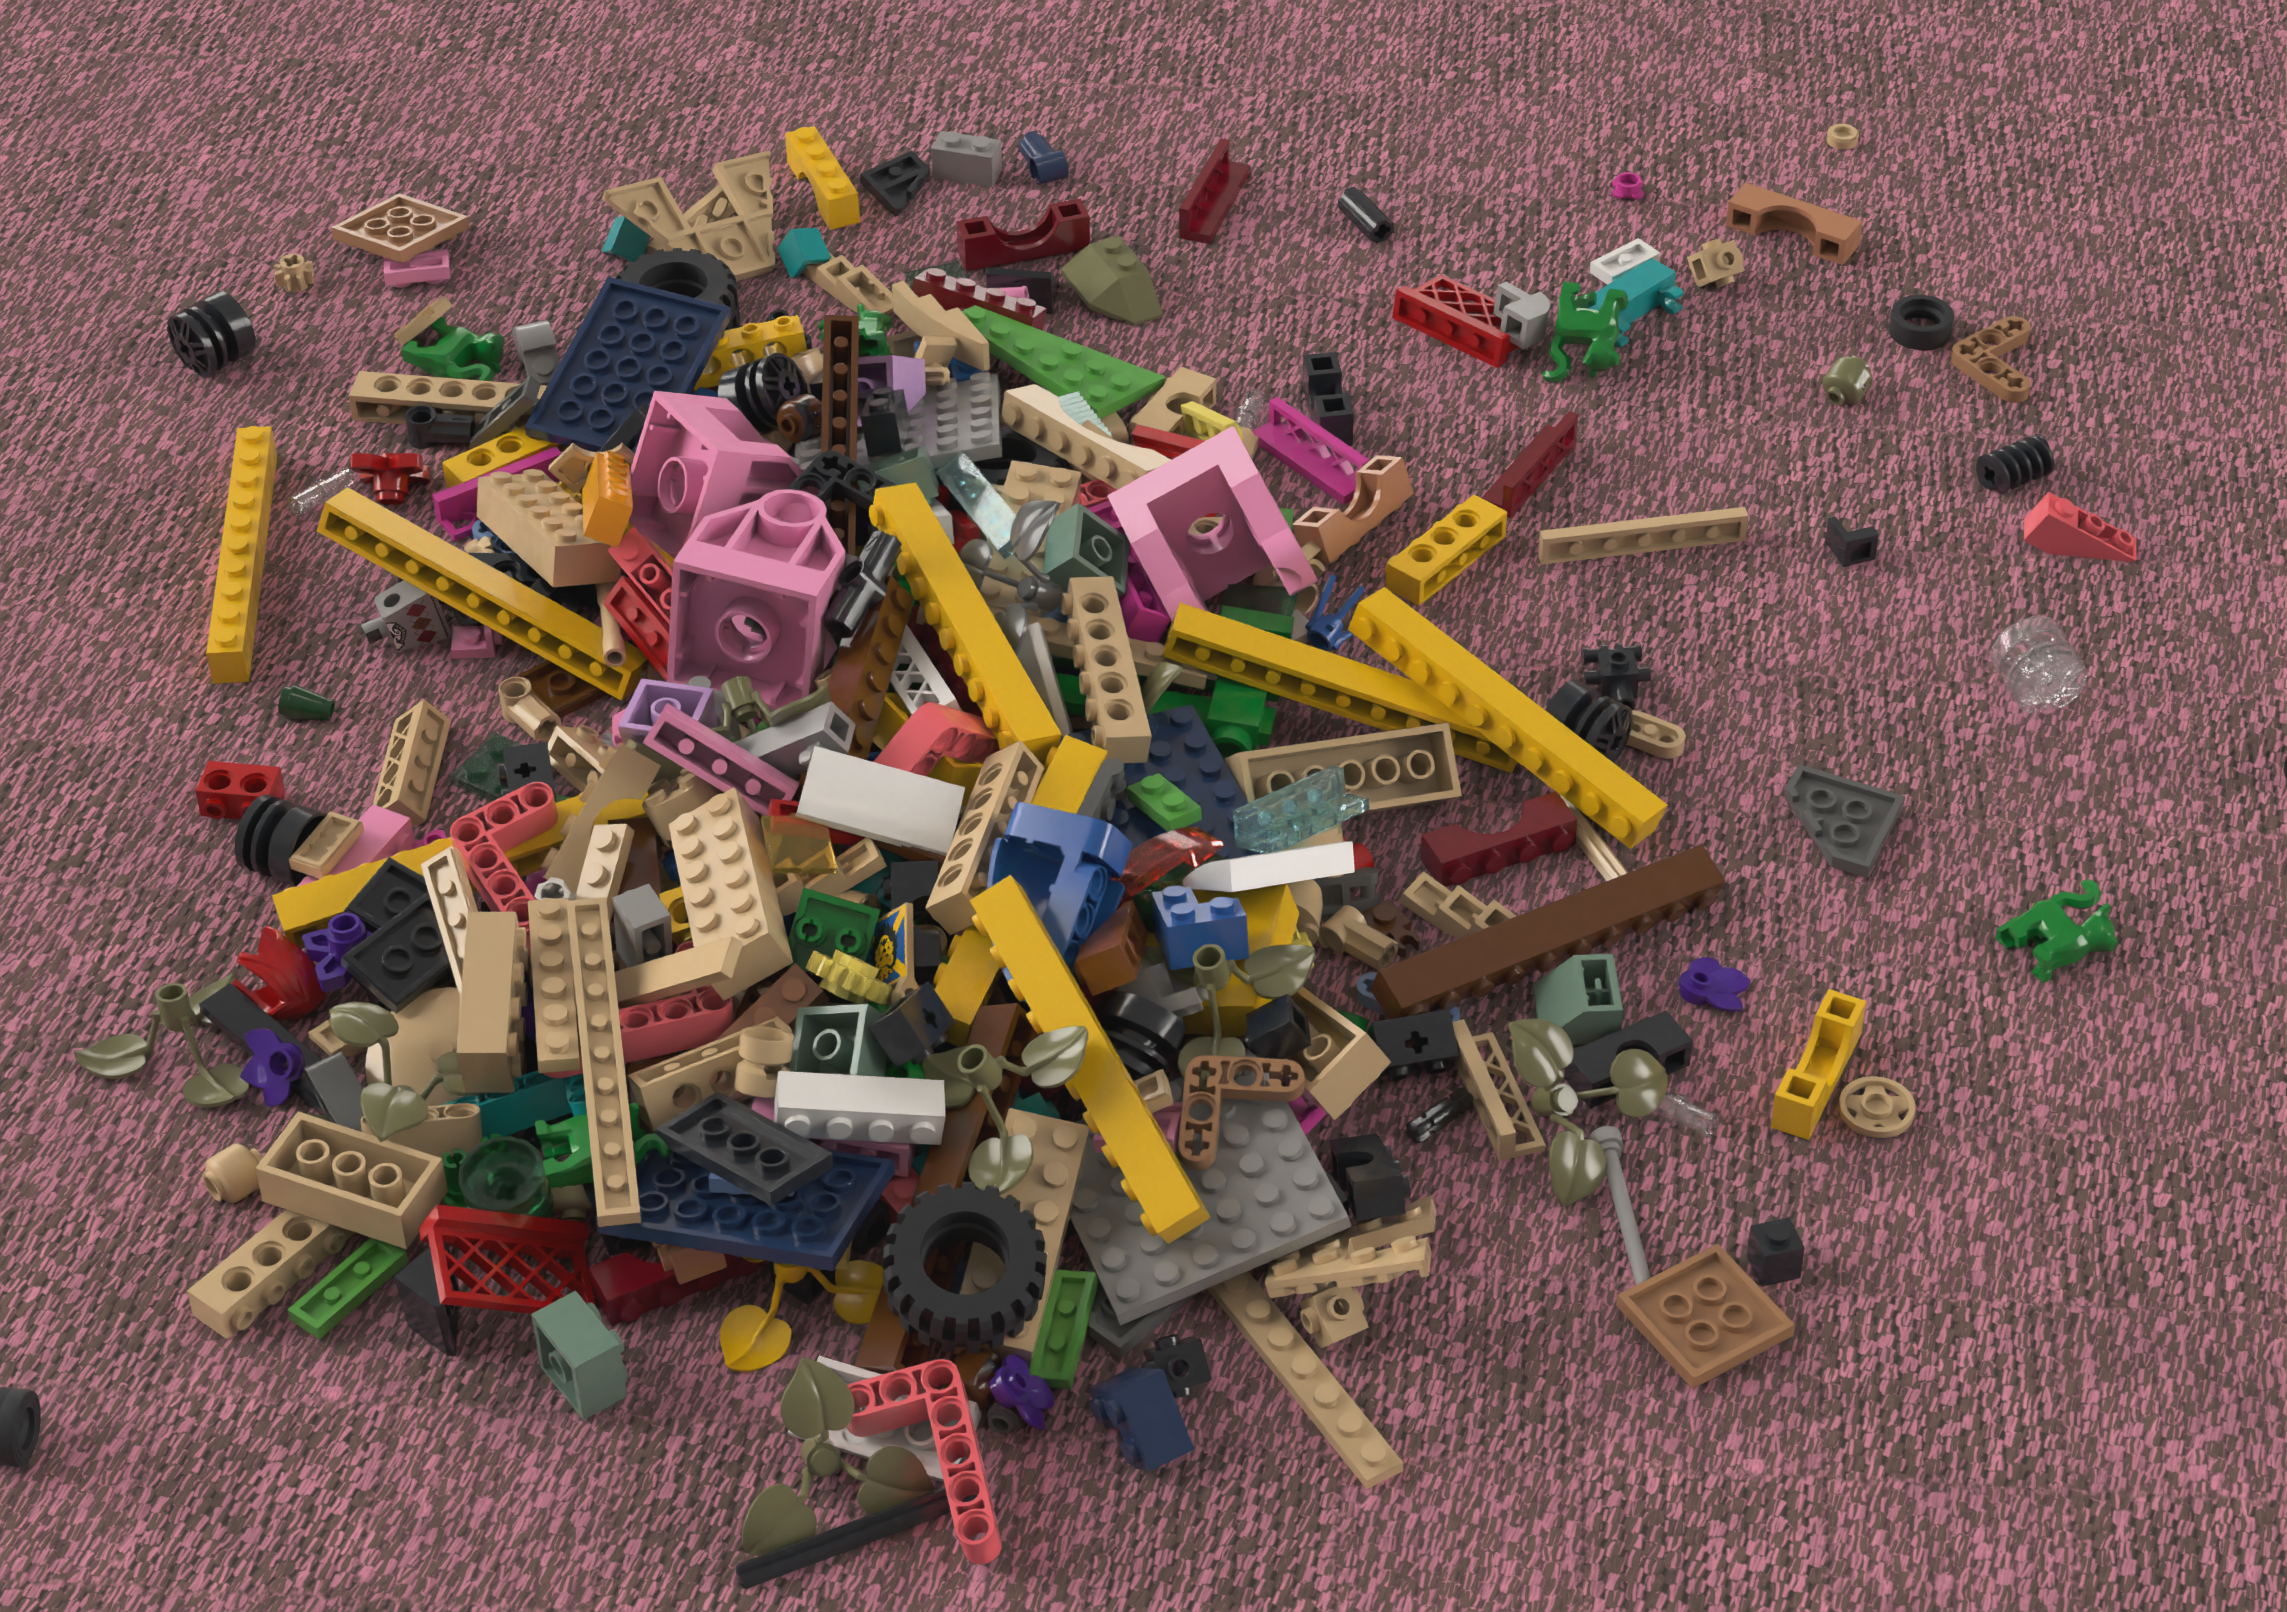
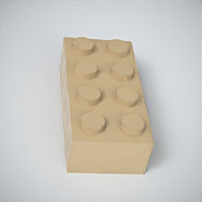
[456,912,530,1093]
[1235,987,1391,1120]
[255,1111,448,1249]

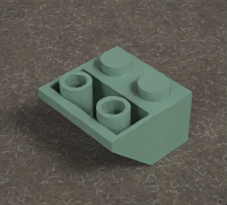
[1533,954,1623,1045]

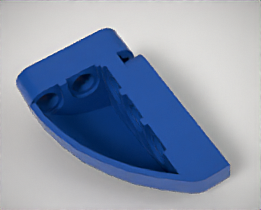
[987,802,1133,1006]

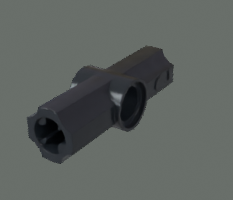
[824,531,902,638]

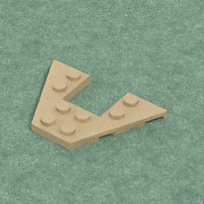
[602,150,775,281]
[1265,1195,1437,1298]

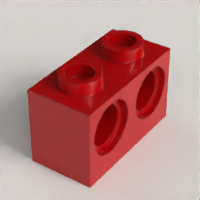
[195,761,285,819]

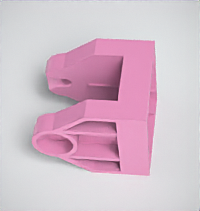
[628,391,820,559]
[1108,426,1318,621]
[667,489,845,712]

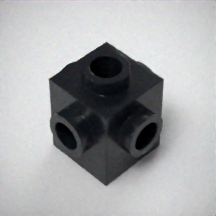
[1141,1334,1212,1398]

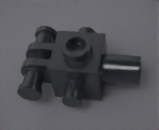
[1581,643,1651,710]

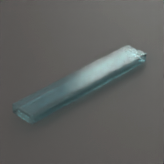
[935,450,1016,559]

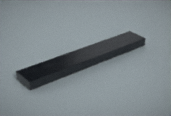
[199,983,326,1116]

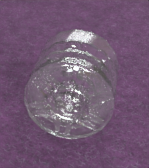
[1991,616,2087,714]

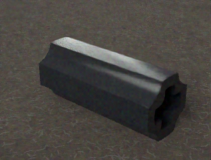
[1338,187,1394,243]

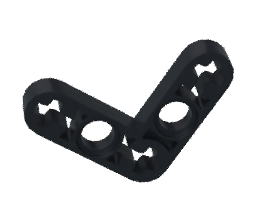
[787,451,897,511]

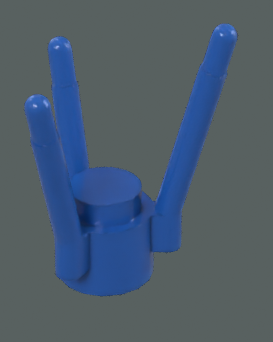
[1305,574,1364,651]

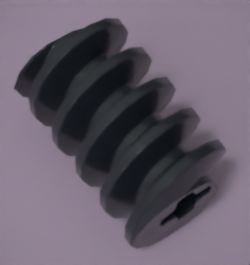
[1976,434,2055,494]

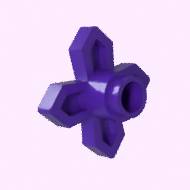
[302,913,372,992]

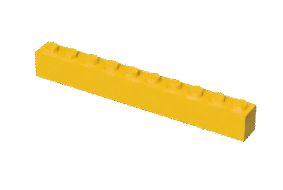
[206,426,277,684]
[869,482,1062,763]
[317,487,649,701]
[1347,587,1668,849]
[1162,602,1517,773]
[933,735,1108,1047]
[272,792,657,949]
[969,875,1211,1244]

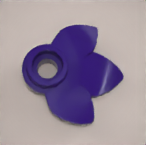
[1678,957,1751,1012]
[240,1028,305,1107]
[990,1354,1054,1431]

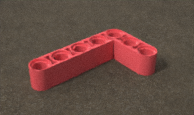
[873,702,1000,776]
[450,782,558,957]
[544,941,734,1078]
[847,1359,1002,1565]

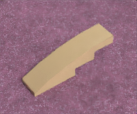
[802,252,893,315]
[892,281,990,371]
[771,837,887,917]
[1399,871,1516,938]

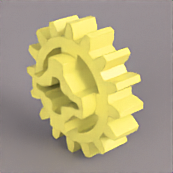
[805,949,893,1005]

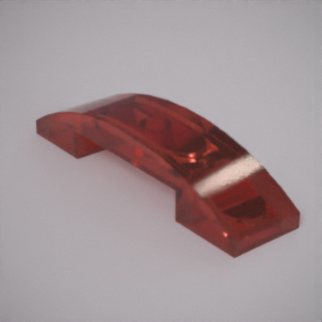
[1111,827,1224,911]

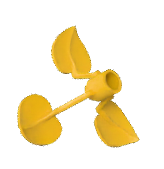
[720,1257,883,1372]

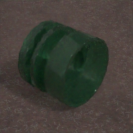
[458,1136,554,1218]

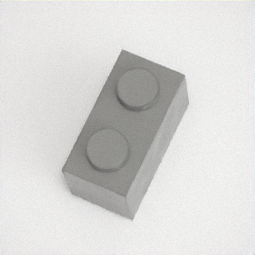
[931,131,1002,187]
[613,884,673,968]

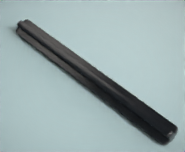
[736,1487,978,1589]

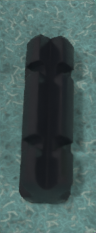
[1406,1088,1474,1143]

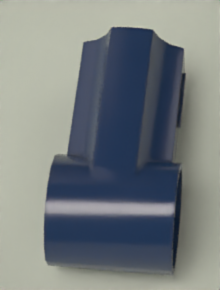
[1019,131,1069,185]

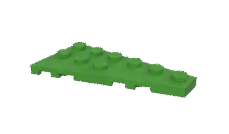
[962,305,1166,419]

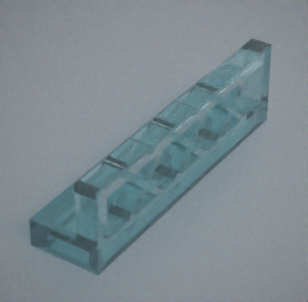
[1233,766,1370,854]

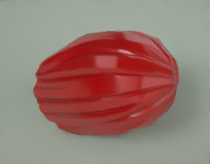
[232,925,326,1021]

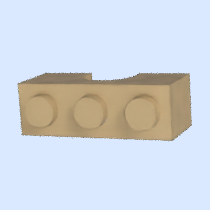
[1128,367,1216,445]

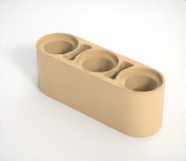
[361,1103,482,1158]

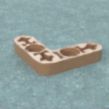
[1951,316,2031,403]
[1178,1055,1305,1171]

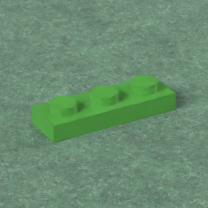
[287,1238,408,1340]
[1029,1270,1099,1389]

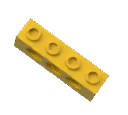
[693,315,807,391]
[442,425,569,488]
[1385,495,1507,606]

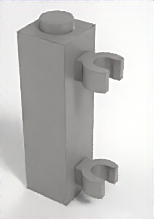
[734,701,856,777]

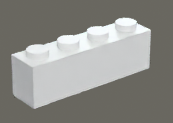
[774,1071,946,1145]

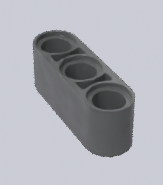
[304,1051,364,1132]

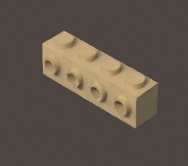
[548,725,659,836]

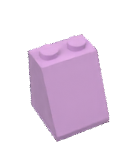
[857,355,926,427]
[618,678,717,745]

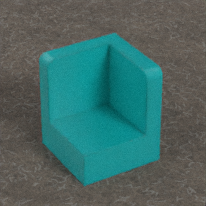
[602,216,651,262]
[777,228,831,278]

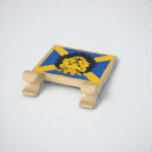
[864,902,918,1004]

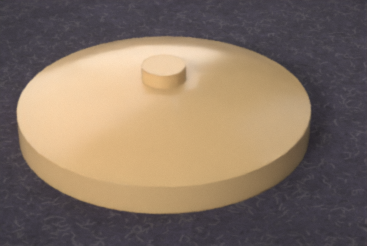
[365,987,527,1106]

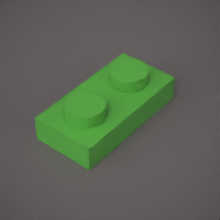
[1127,773,1202,833]

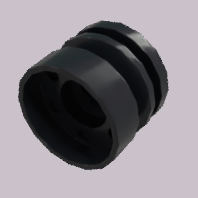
[167,291,256,378]
[718,353,808,434]
[1545,680,1634,763]
[234,794,327,887]
[1100,991,1187,1081]

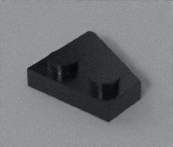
[860,150,930,217]

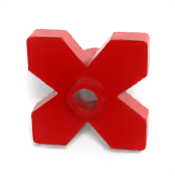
[350,453,431,505]

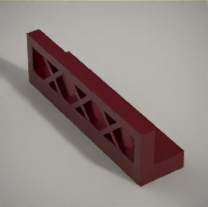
[1179,138,1251,244]
[1482,411,1578,518]

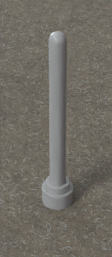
[1589,1126,1651,1285]

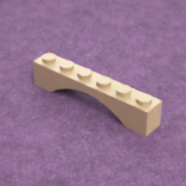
[1000,384,1171,489]

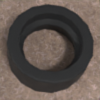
[1889,294,1954,351]

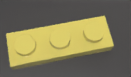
[1181,401,1243,441]

